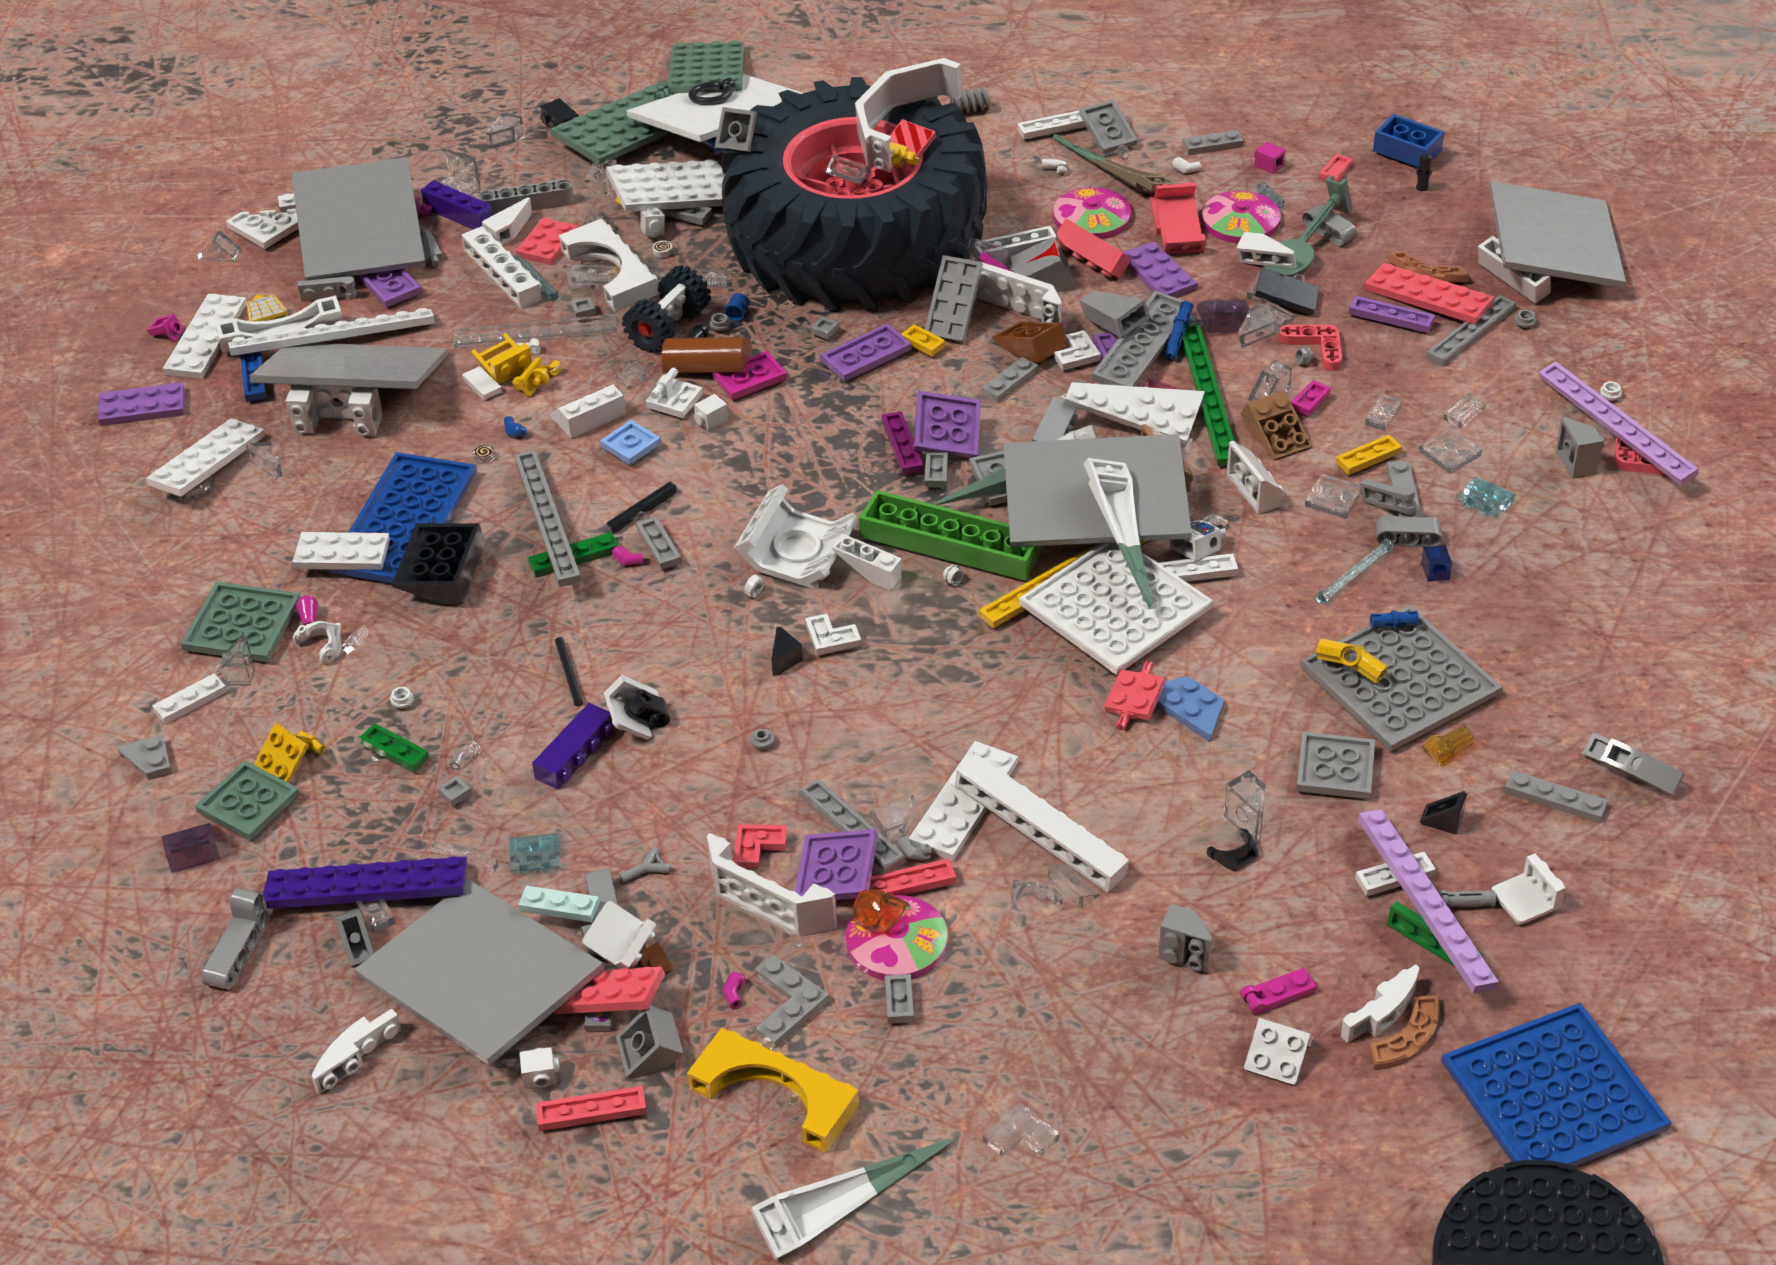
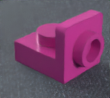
[147,314,185,342]

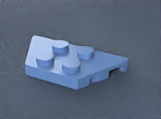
[1156,676,1224,742]

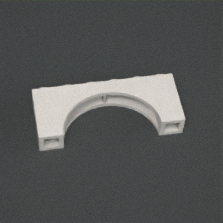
[559,219,659,312]

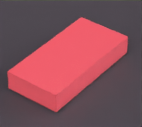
[1318,154,1353,182]

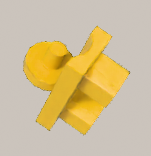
[513,358,549,397]

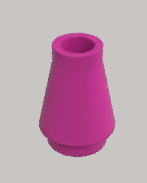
[296,595,319,626]

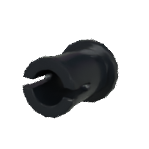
[687,324,709,338]

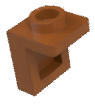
[638,942,673,974]

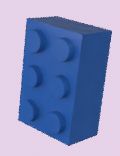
[1373,114,1445,168]

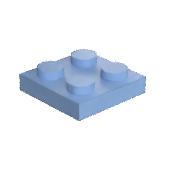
[600,420,661,465]

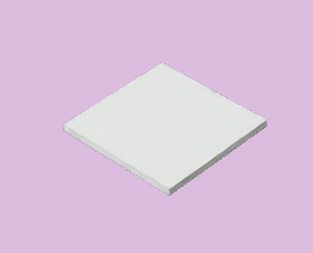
[1019,542,1214,675]

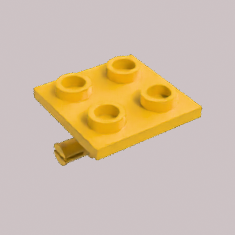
[254,723,326,783]

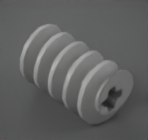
[950,87,990,113]

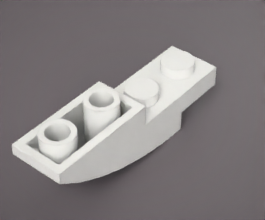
[1341,965,1419,1043]
[312,1008,402,1095]

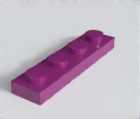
[881,411,923,475]

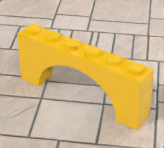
[687,1027,859,1153]

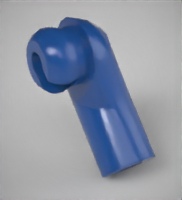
[503,416,527,438]

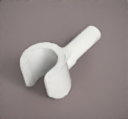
[516,338,541,355]

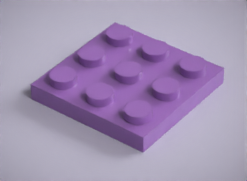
[913,391,981,458]
[795,829,878,900]

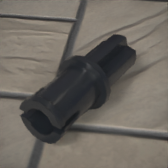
[1416,154,1432,191]

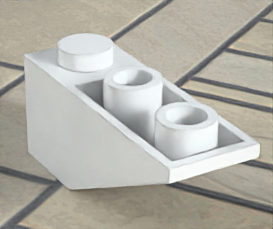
[482,197,532,245]
[832,534,902,591]

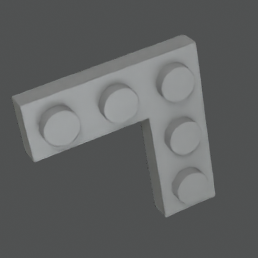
[755,954,829,1048]

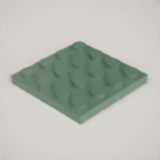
[181,582,301,662]

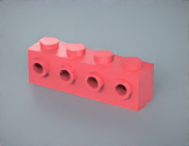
[1056,219,1132,279]

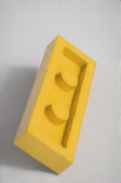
[1336,435,1402,475]

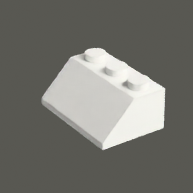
[550,385,626,439]
[1227,441,1284,514]

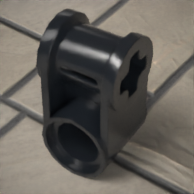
[624,689,670,728]

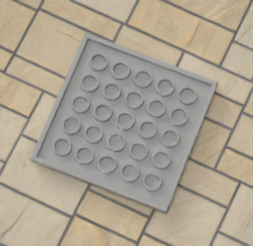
[1300,605,1503,752]

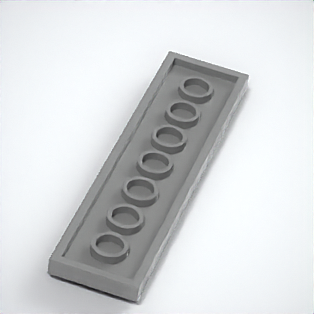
[1091,291,1184,387]

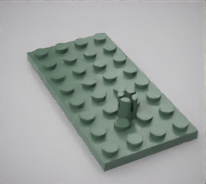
[551,80,677,165]

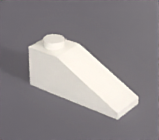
[1236,232,1297,269]

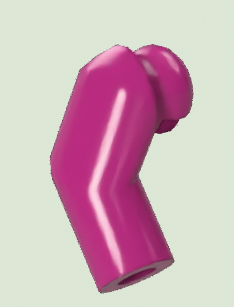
[414,197,432,216]
[612,546,643,566]
[722,972,746,1009]

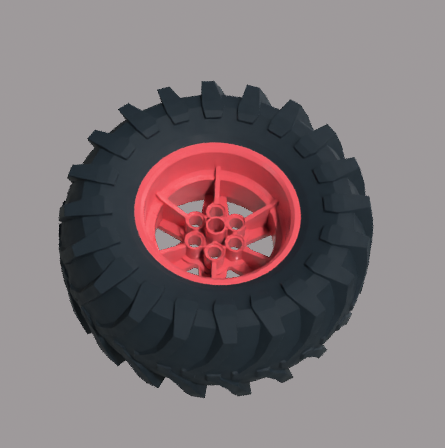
[722,77,987,310]

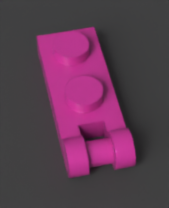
[1239,968,1317,1015]

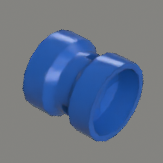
[725,293,750,321]

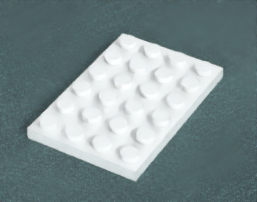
[606,159,725,212]

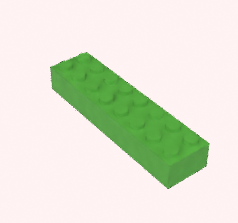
[859,490,1042,581]

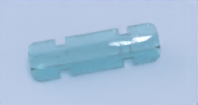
[1256,182,1285,209]

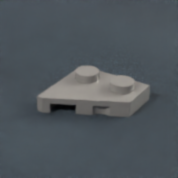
[117,735,172,780]

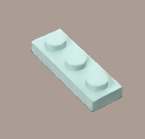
[518,886,600,922]

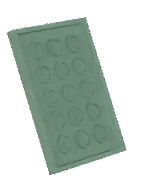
[668,40,744,94]

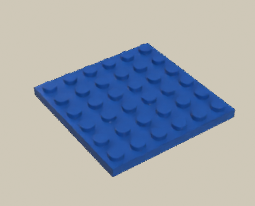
[1441,1003,1671,1167]

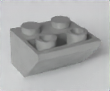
[1159,904,1212,974]

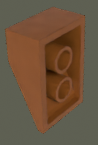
[992,321,1068,364]

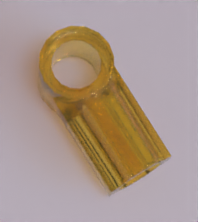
[1423,726,1474,766]

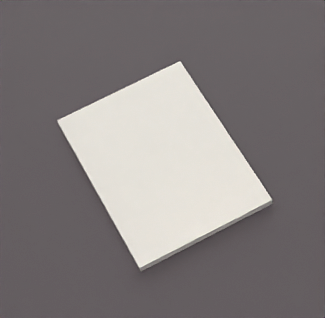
[626,74,803,142]

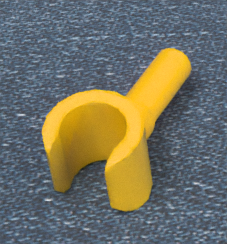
[543,360,562,377]

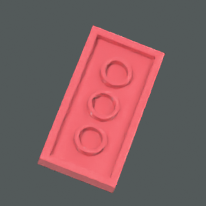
[554,967,665,1014]

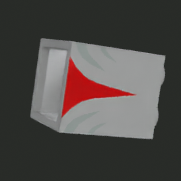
[1010,237,1076,292]

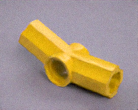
[1316,639,1389,684]

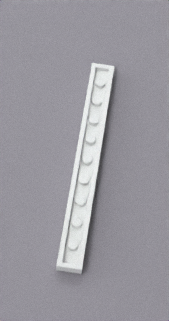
[228,308,435,356]

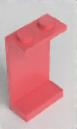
[1155,183,1206,255]

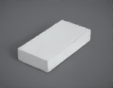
[462,366,502,401]

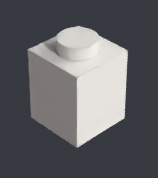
[694,394,728,431]

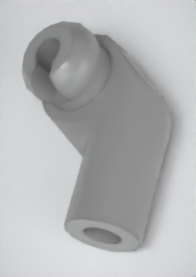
[897,837,932,861]

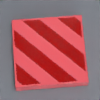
[889,119,937,158]

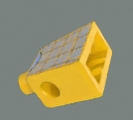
[247,295,288,321]

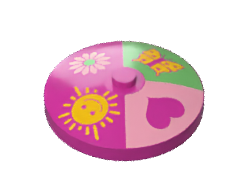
[1053,187,1131,239]
[1201,191,1281,243]
[846,895,948,981]

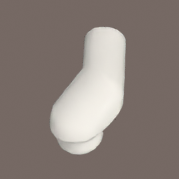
[1172,157,1201,174]
[1042,159,1068,174]

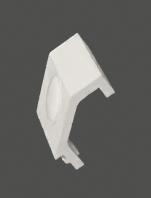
[734,484,858,590]

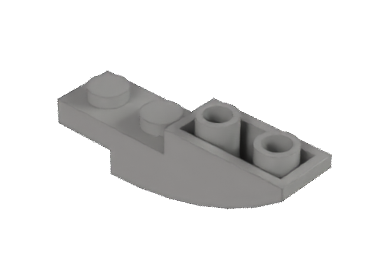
[1582,732,1685,796]

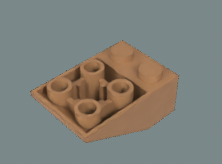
[1240,390,1312,460]

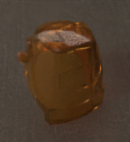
[853,889,910,933]

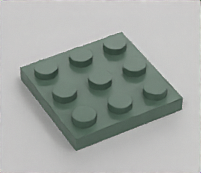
[195,760,300,841]

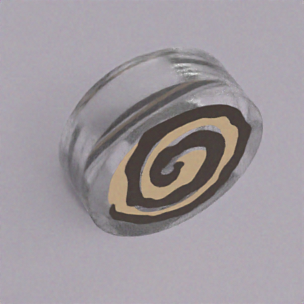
[473,444,495,464]

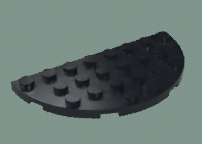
[1432,1160,1664,1265]

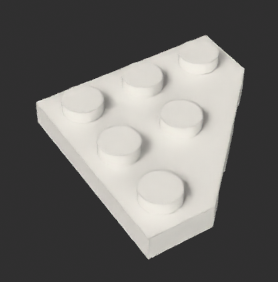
[226,209,299,249]

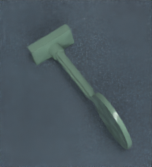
[1263,175,1353,277]

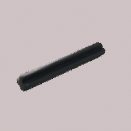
[606,482,677,533]

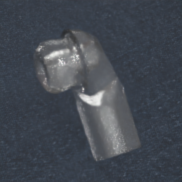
[449,741,480,770]

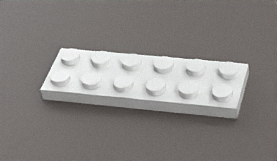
[163,294,247,379]
[146,418,265,497]
[909,741,1018,861]

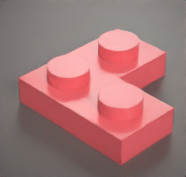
[734,824,787,869]

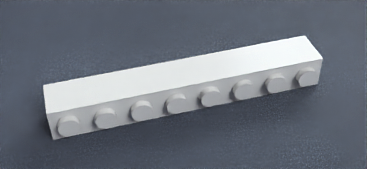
[955,754,1129,893]

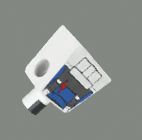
[1170,520,1226,561]

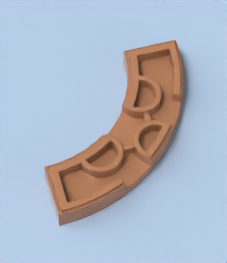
[1387,252,1470,282]
[1369,995,1440,1070]

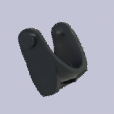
[1206,828,1259,870]

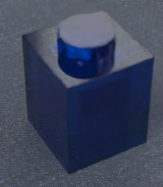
[1421,545,1452,582]

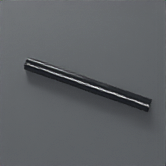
[555,637,583,706]

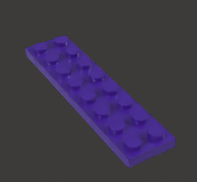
[263,856,468,909]

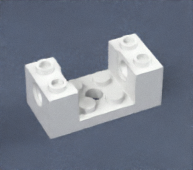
[286,385,383,437]

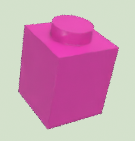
[1254,142,1286,174]

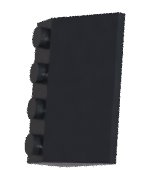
[392,523,485,604]

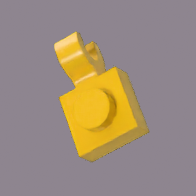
[890,142,920,168]

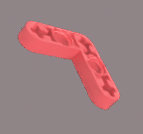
[1278,325,1342,371]
[1614,436,1666,475]

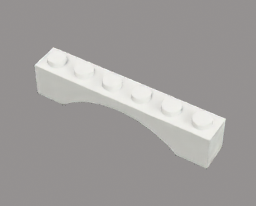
[215,296,342,353]

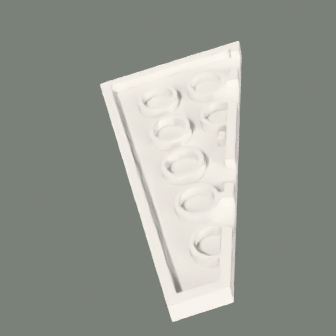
[1064,382,1205,445]

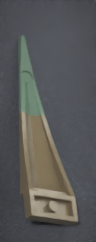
[1053,133,1176,195]

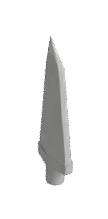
[422,229,443,267]

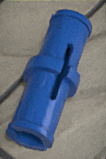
[1370,610,1419,629]

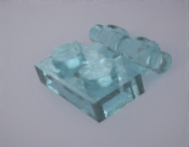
[1457,477,1515,517]
[509,833,560,874]

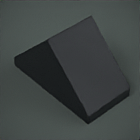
[771,627,803,676]
[1419,791,1467,835]

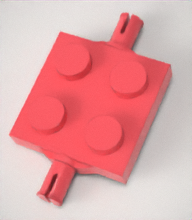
[1104,661,1166,730]

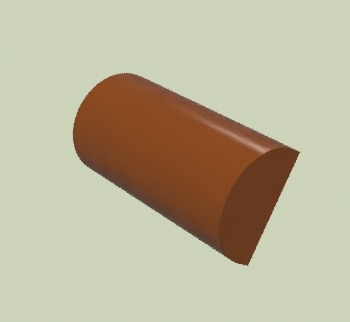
[661,337,753,373]

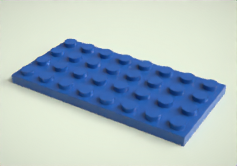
[329,452,477,583]

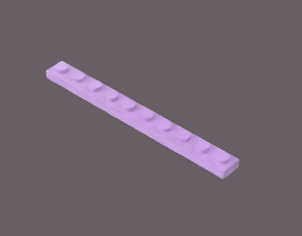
[1539,361,1699,486]
[1358,809,1499,994]

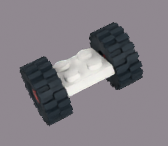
[622,265,711,353]

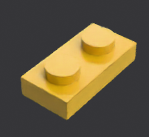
[901,324,945,357]

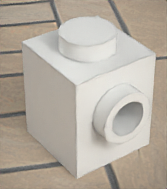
[640,208,665,238]
[520,1047,560,1089]

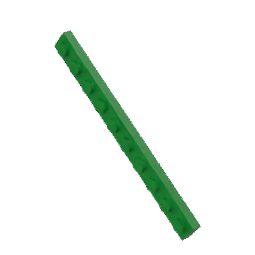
[1182,323,1234,466]

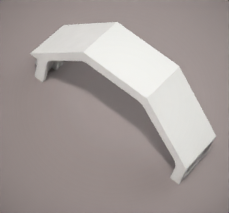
[855,58,963,173]

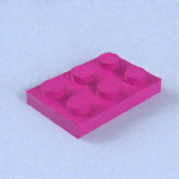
[712,351,787,400]

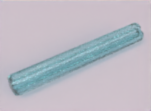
[513,254,559,301]

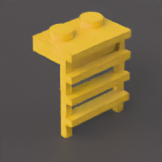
[471,333,532,385]

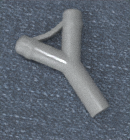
[619,847,671,883]

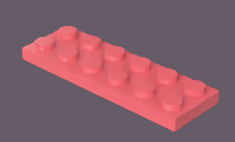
[1364,263,1494,324]

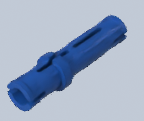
[1163,301,1194,360]

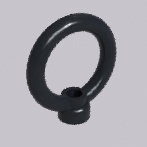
[688,77,736,105]

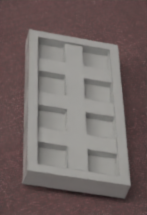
[925,255,983,343]

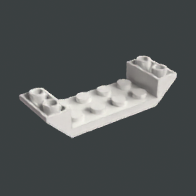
[974,262,1062,323]
[707,833,837,936]

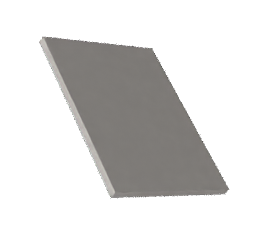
[291,157,426,280]
[1488,181,1626,288]
[250,343,448,389]
[1003,434,1192,547]
[354,880,605,1065]

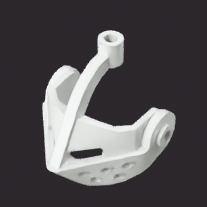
[293,621,342,664]

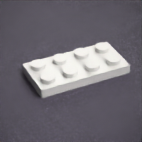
[292,532,390,570]

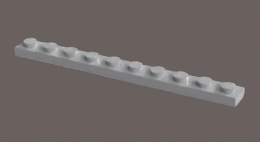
[514,450,581,587]

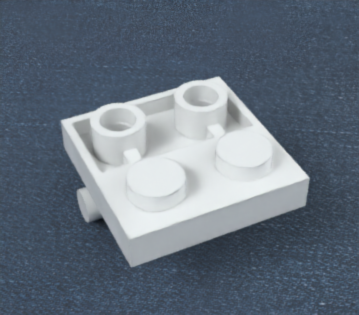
[646,368,703,418]

